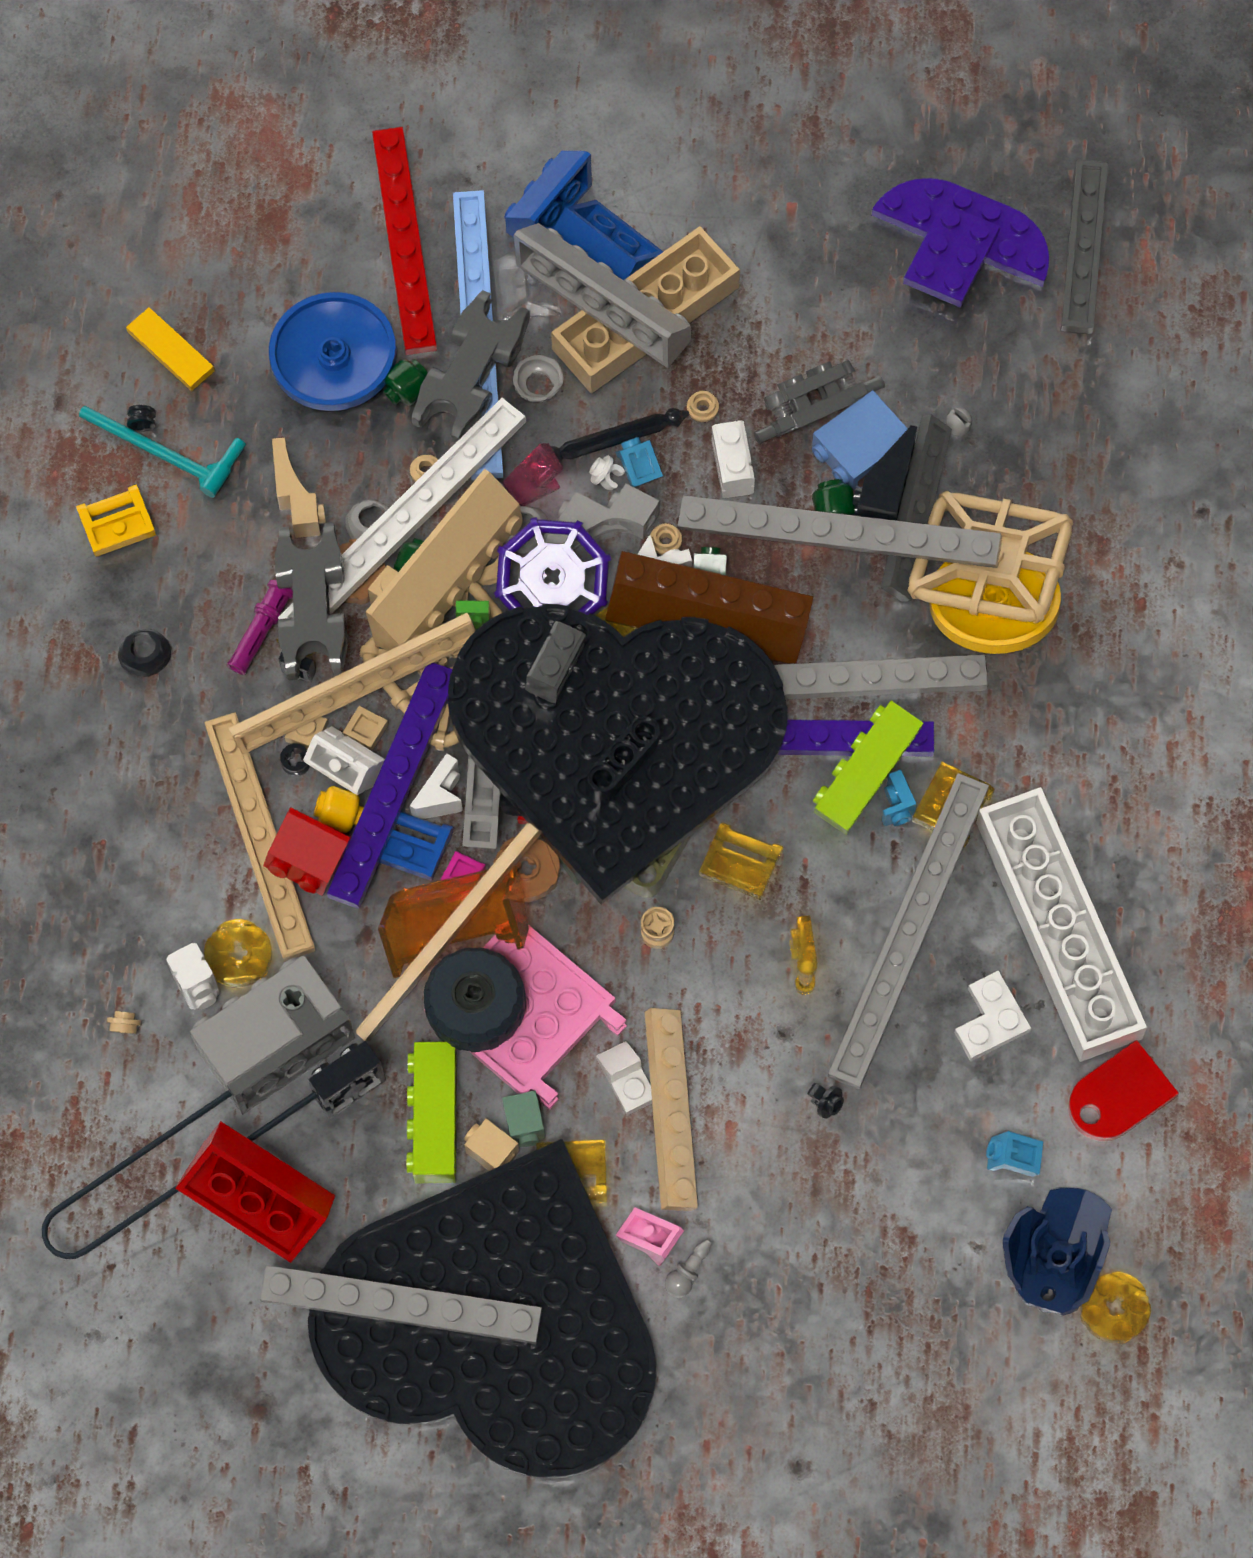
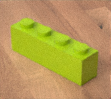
[813,701,923,835]
[406,1042,457,1184]

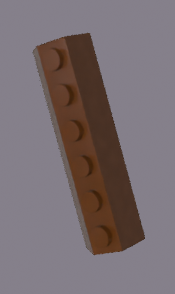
[605,551,814,664]

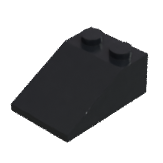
[852,425,917,521]

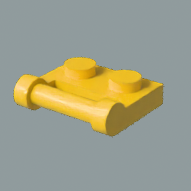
[76,484,156,557]

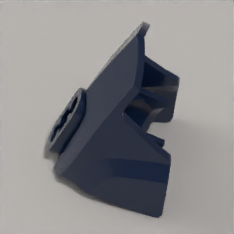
[1003,1188,1112,1316]

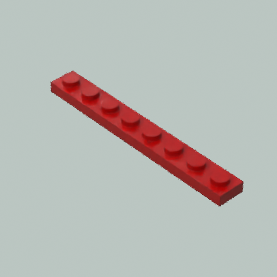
[372,127,437,355]

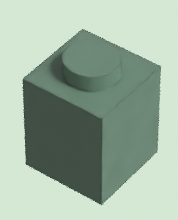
[502,1090,545,1147]

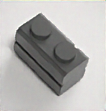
[525,621,586,703]

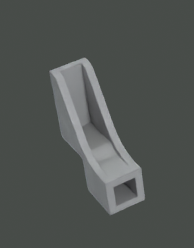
[543,484,659,551]
[462,756,500,849]

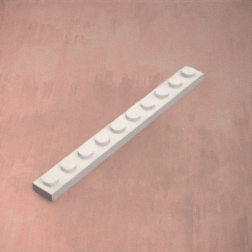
[278,398,526,619]

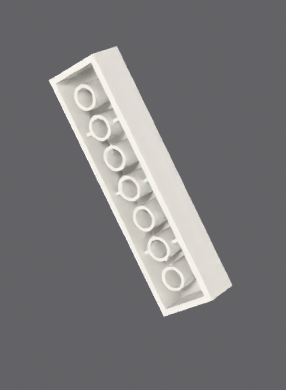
[976,787,1147,1062]

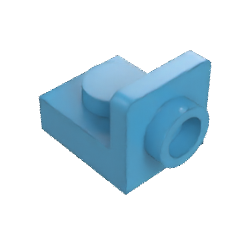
[615,437,663,487]
[882,769,917,826]
[986,1131,1044,1177]

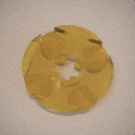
[204,919,273,987]
[1080,1272,1151,1344]

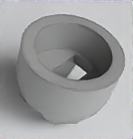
[946,408,972,436]

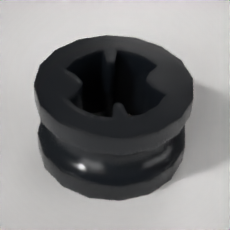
[127,405,156,432]
[280,743,310,777]

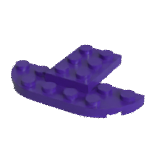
[871,178,1049,308]

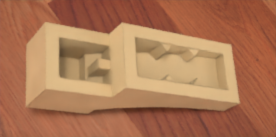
[272,437,326,538]

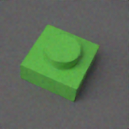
[456,601,490,629]

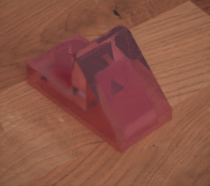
[502,443,563,506]

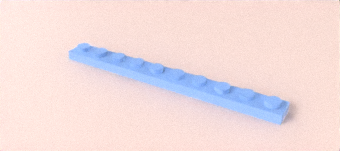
[453,190,503,480]

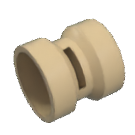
[641,907,674,949]

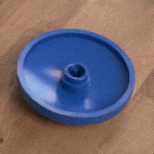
[269,292,397,411]

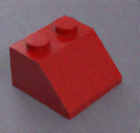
[263,807,351,896]

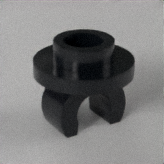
[807,1083,844,1119]

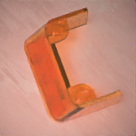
[378,865,529,978]

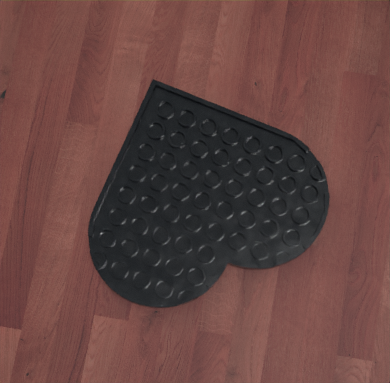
[448,603,788,905]
[308,1139,656,1479]

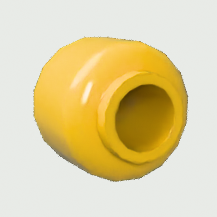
[313,786,364,833]

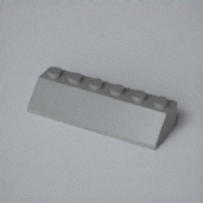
[514,223,691,368]

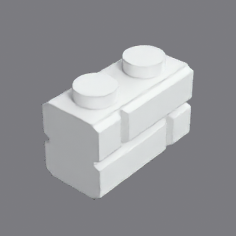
[711,421,755,498]
[303,726,385,795]
[166,943,220,1010]

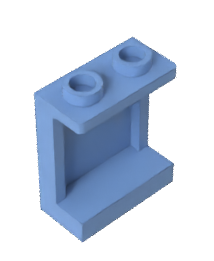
[812,390,908,491]

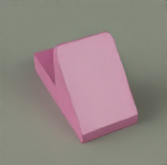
[616,1207,684,1266]

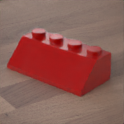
[175,1121,336,1263]

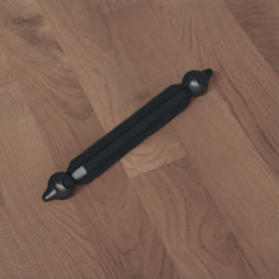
[537,408,690,465]

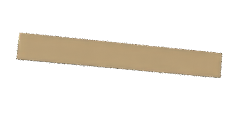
[229,613,476,755]
[204,712,316,962]
[356,823,542,1041]

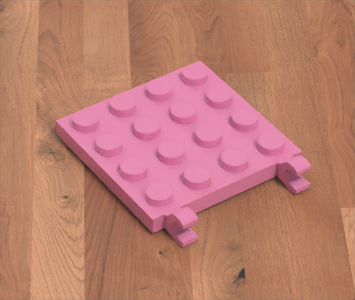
[424,914,627,1110]

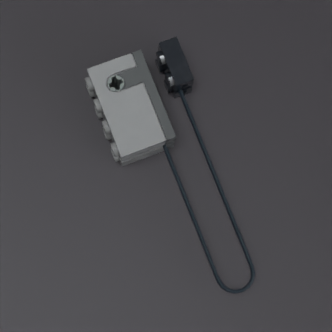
[42,955,385,1259]

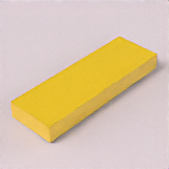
[126,307,215,391]

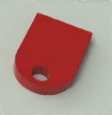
[1068,1040,1179,1141]

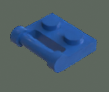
[379,812,454,881]

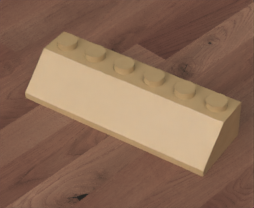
[366,469,523,651]

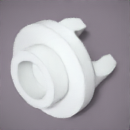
[589,455,625,490]

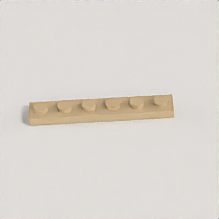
[645,1008,698,1211]

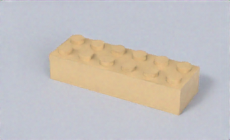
[551,226,740,394]

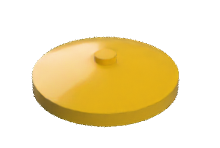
[929,552,1061,654]

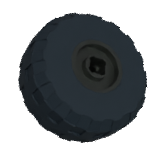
[424,947,526,1052]

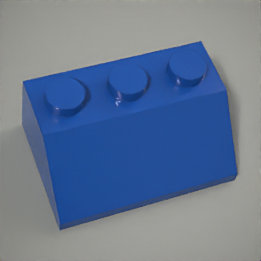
[504,151,592,237]
[554,200,663,280]

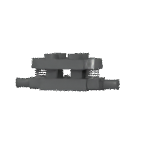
[754,360,885,444]

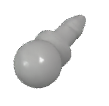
[665,1239,711,1298]

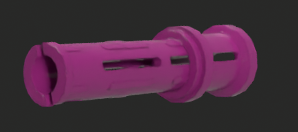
[227,580,293,675]

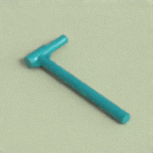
[79,406,246,498]

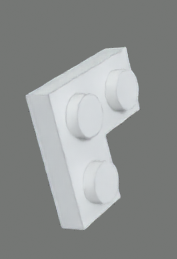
[954,971,1031,1062]

